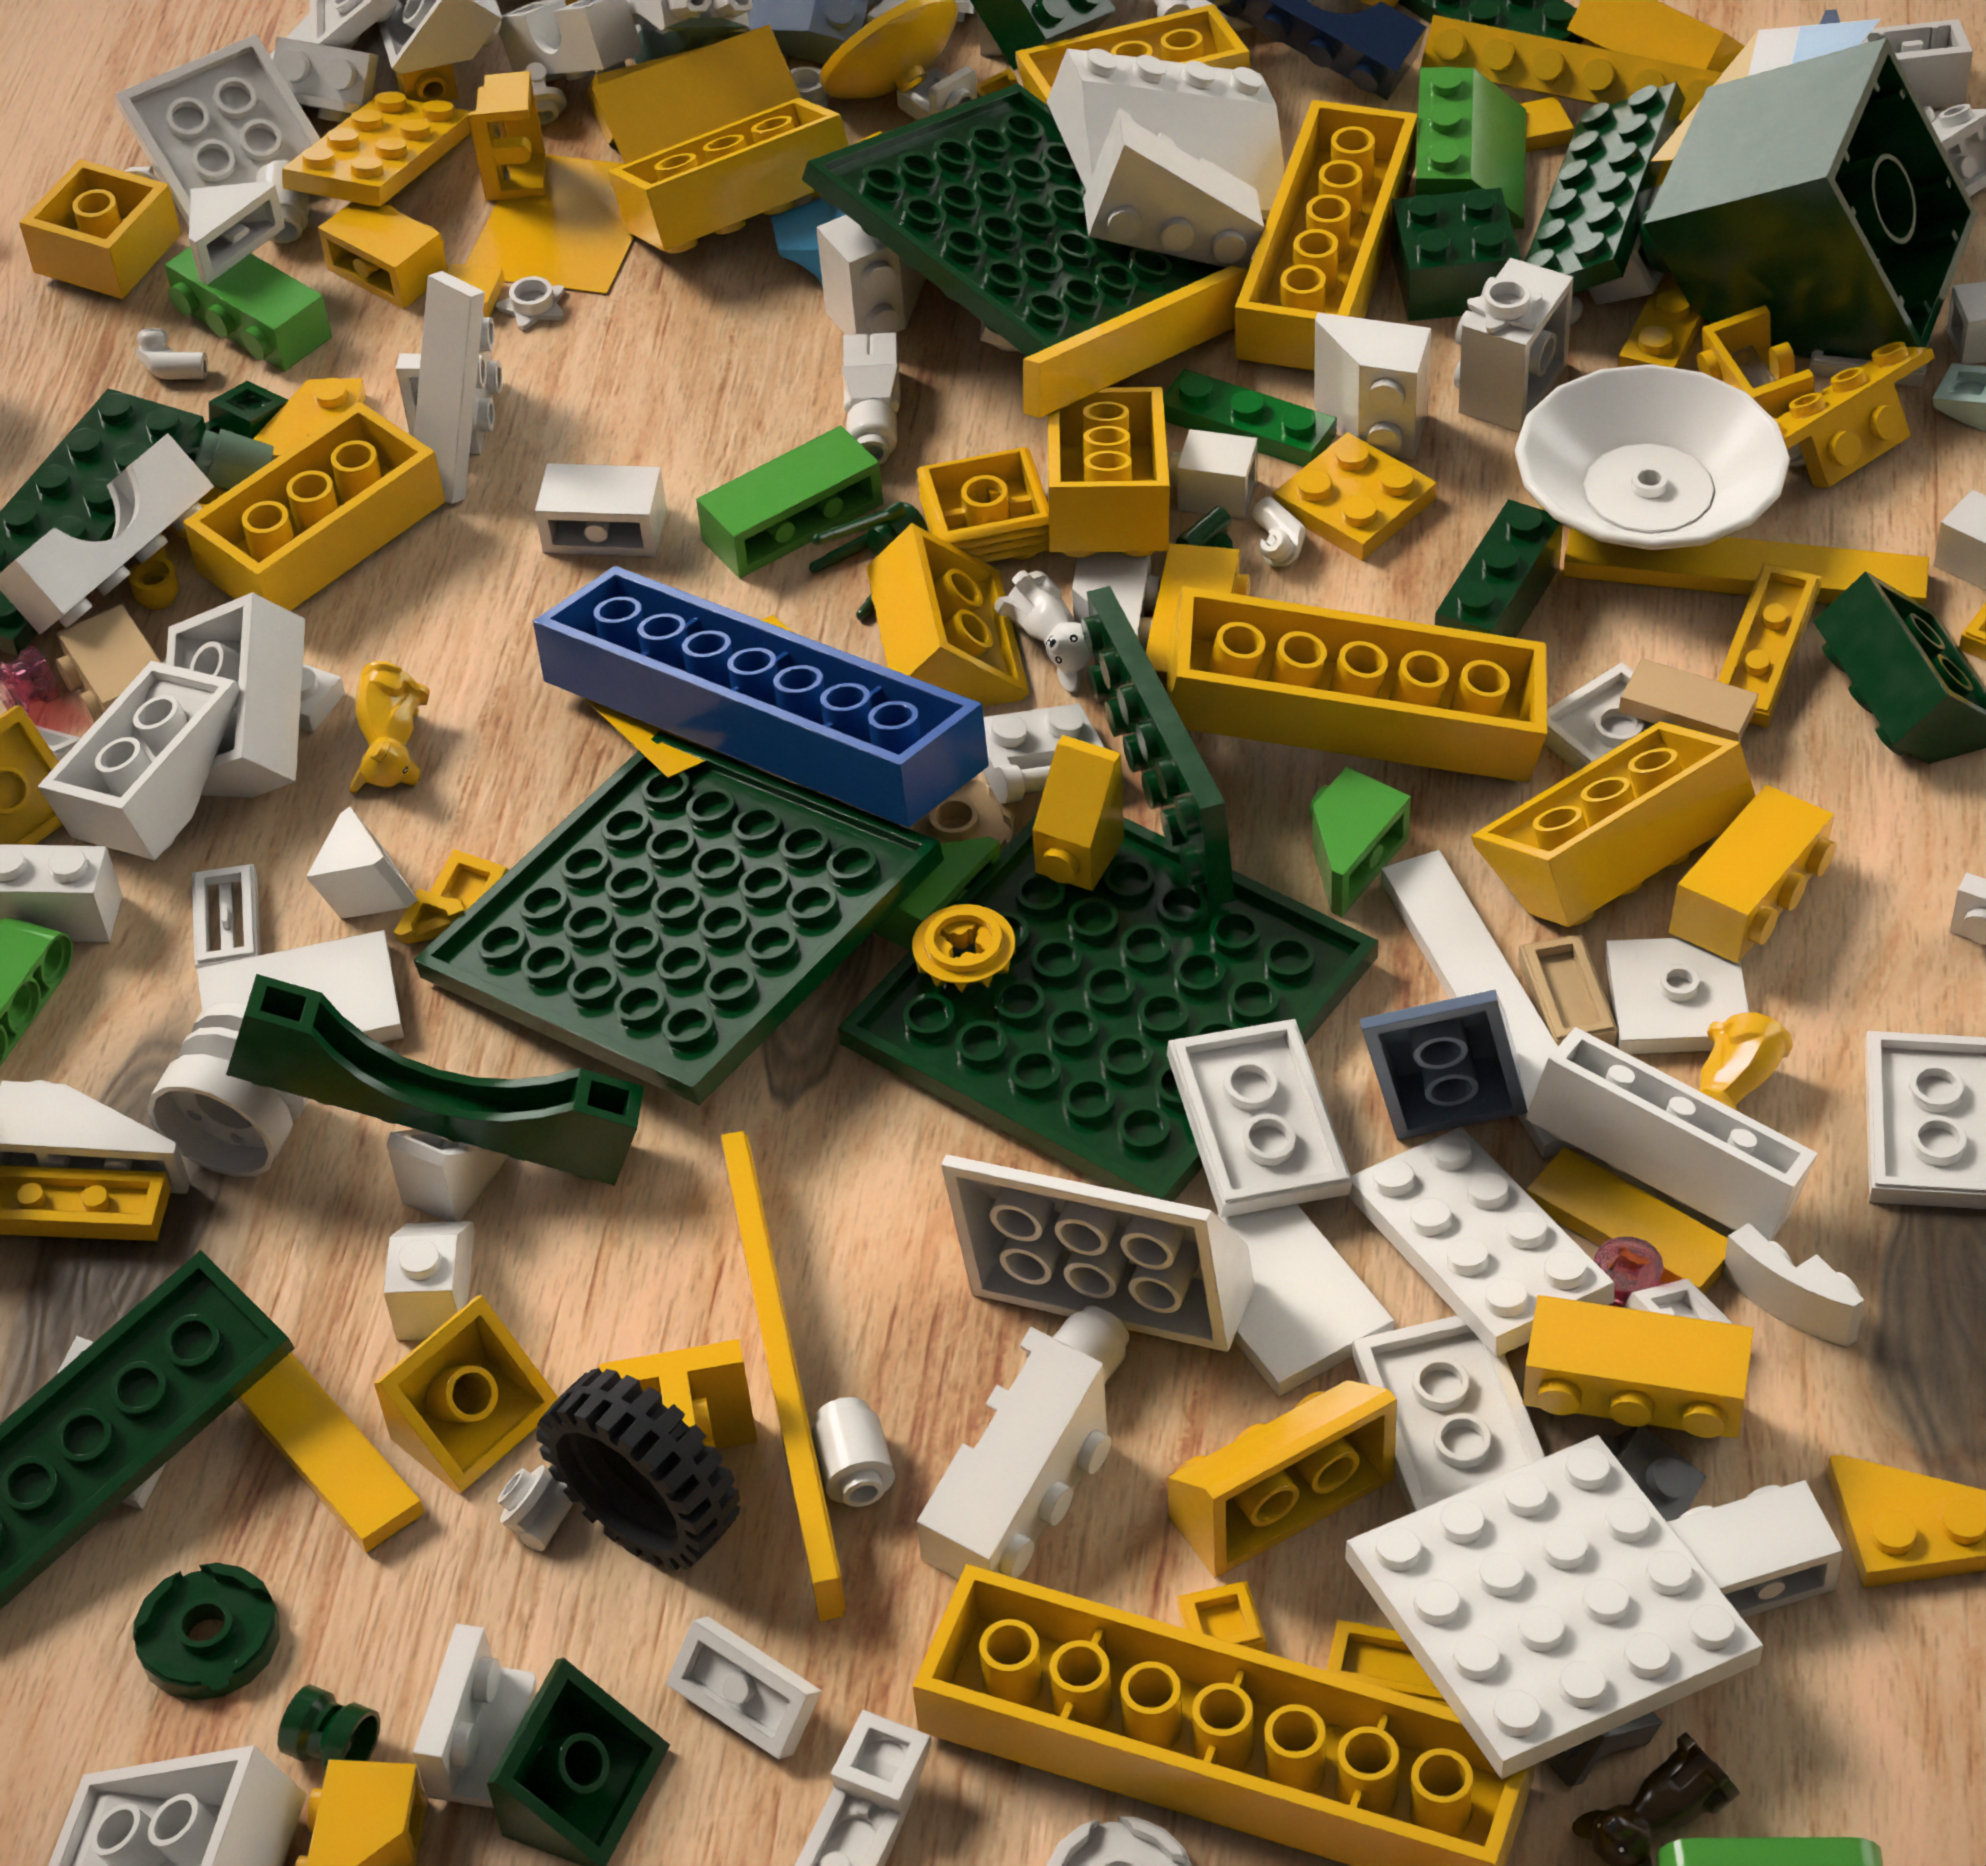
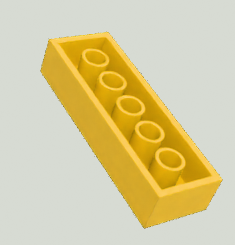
[1235,100,1418,371]
[1166,586,1547,783]

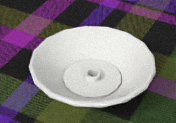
[1514,364,1790,550]

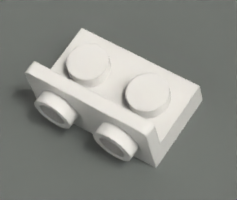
[273,36,379,123]
[413,1623,537,1808]

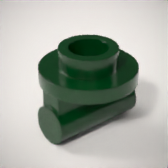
[1175,506,1233,549]

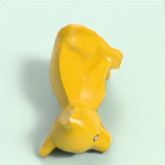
[349,661,430,794]
[1698,1012,1793,1111]

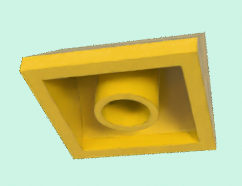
[374,1295,558,1493]

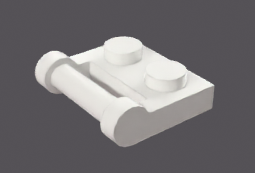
[983,703,1105,804]

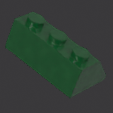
[1813,571,1986,764]

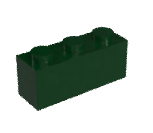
[1435,499,1563,638]

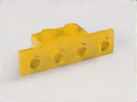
[1773,342,1935,488]

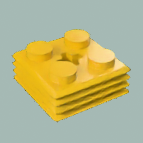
[917,447,1049,563]

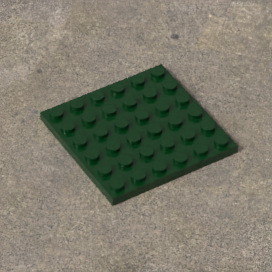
[802,83,1252,357]
[413,731,944,1106]
[838,814,1378,1202]

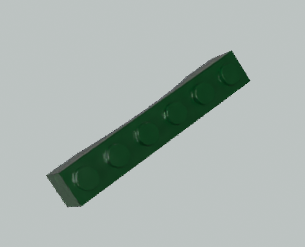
[226,974,644,1186]

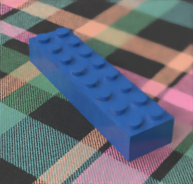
[533,566,989,828]

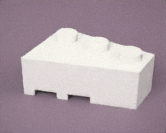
[917,1327,1111,1580]

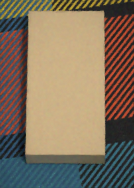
[1619,658,1759,742]
[1518,934,1618,1046]

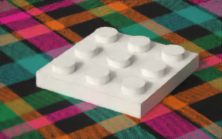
[115,34,321,226]

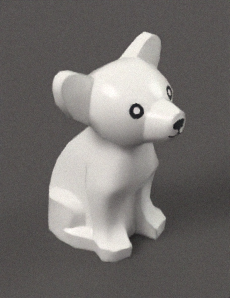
[994,570,1094,692]

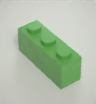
[164,246,332,372]
[696,425,883,579]

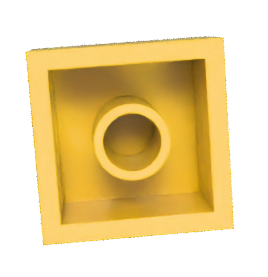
[19,159,182,299]

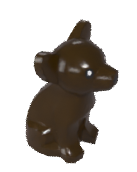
[1572,1732,1740,1866]

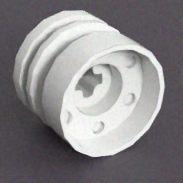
[147,1003,308,1177]

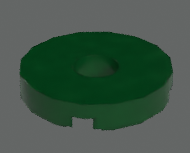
[133,1562,280,1701]

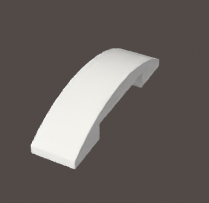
[795,1710,932,1866]

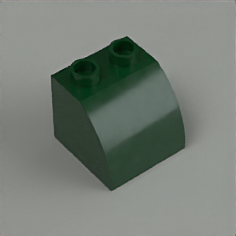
[1640,37,1978,361]

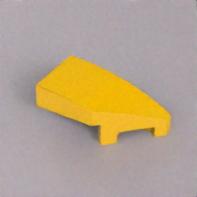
[393,849,509,944]

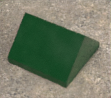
[487,1657,670,1866]

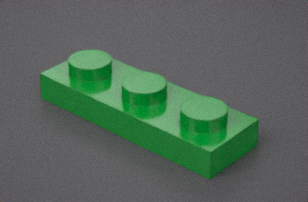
[1163,368,1337,467]

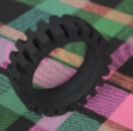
[536,1368,741,1570]

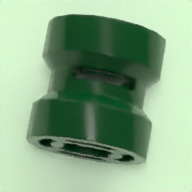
[277,1684,381,1771]

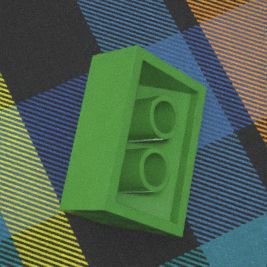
[1415,67,1526,228]

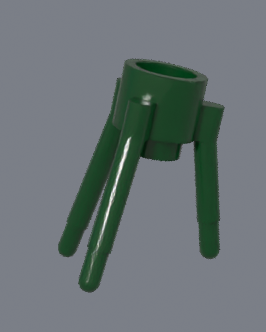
[809,501,928,620]

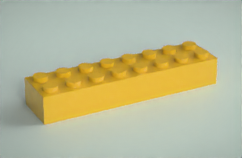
[912,1564,1535,1866]

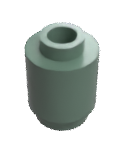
[194,429,276,491]

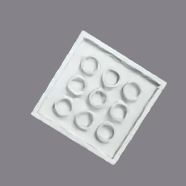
[1345,1435,1763,1779]

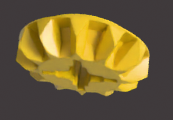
[912,904,1016,993]

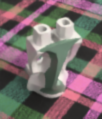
[627,0,753,64]

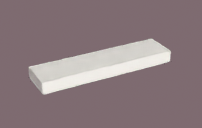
[414,271,485,504]

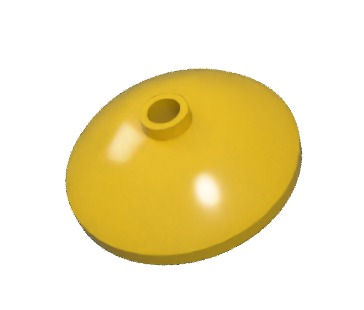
[819,0,959,99]

